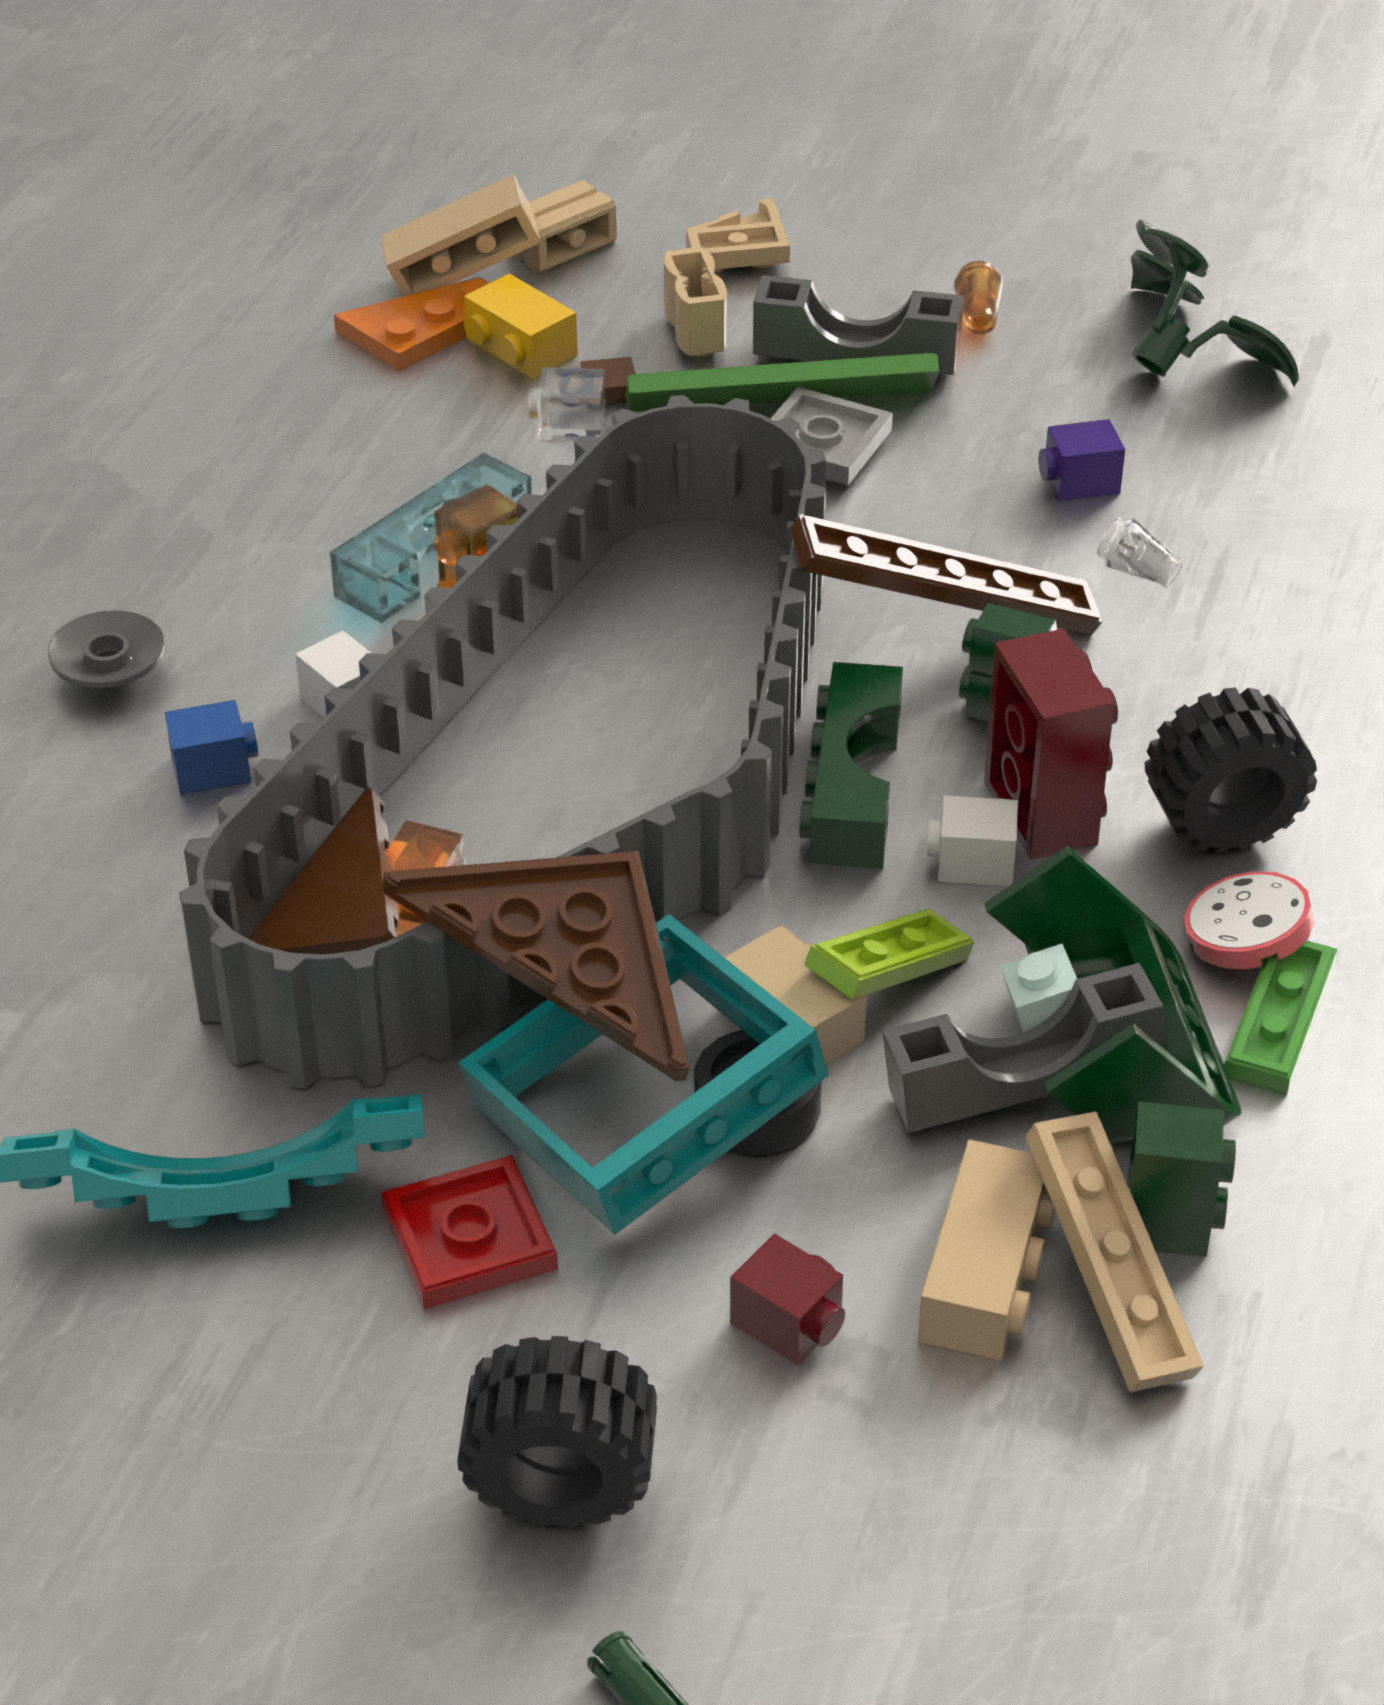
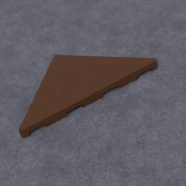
[248,788,399,955]
[382,851,690,1082]

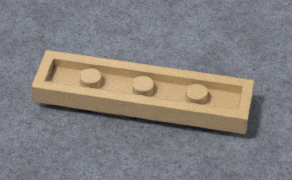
[1025,1112,1204,1393]

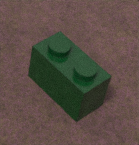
[1127,1101,1236,1257]

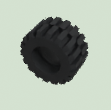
[1144,687,1317,854]
[457,1336,657,1528]

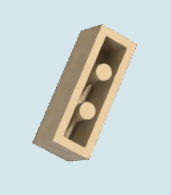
[381,174,541,296]
[918,1139,1056,1361]

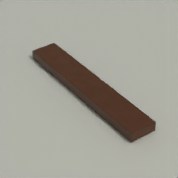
[789,514,1102,635]

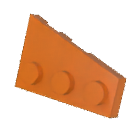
[334,277,489,371]

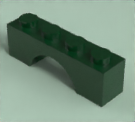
[799,662,903,869]

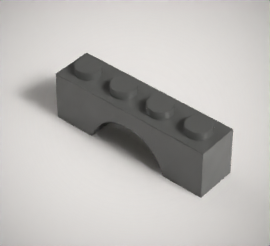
[753,275,964,375]
[882,963,1165,1133]

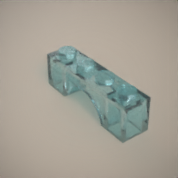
[330,452,532,623]

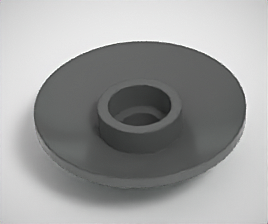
[48,610,165,688]

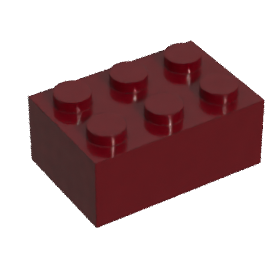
[984,628,1118,860]

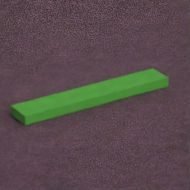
[625,353,939,412]

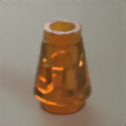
[954,261,1003,334]

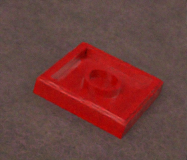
[381,1155,558,1309]

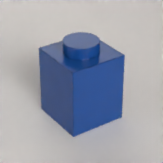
[164,700,259,795]

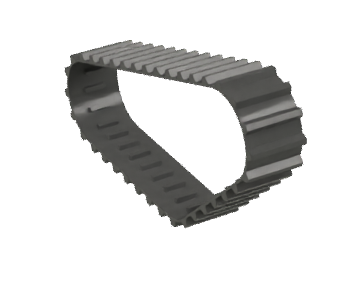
[179,395,826,1089]

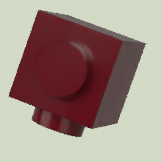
[730,1233,845,1365]

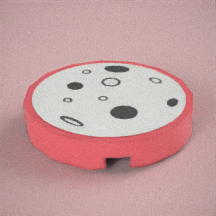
[1184,871,1315,969]

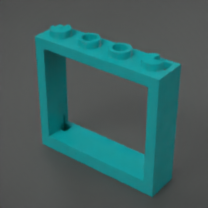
[458,914,829,1235]

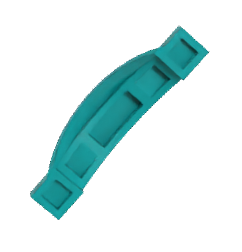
[0,1094,426,1228]

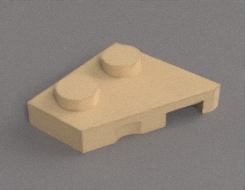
[686,198,790,273]

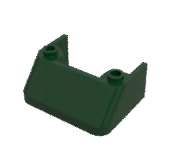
[984,845,1241,1143]

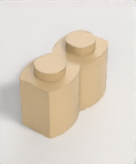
[664,247,727,357]

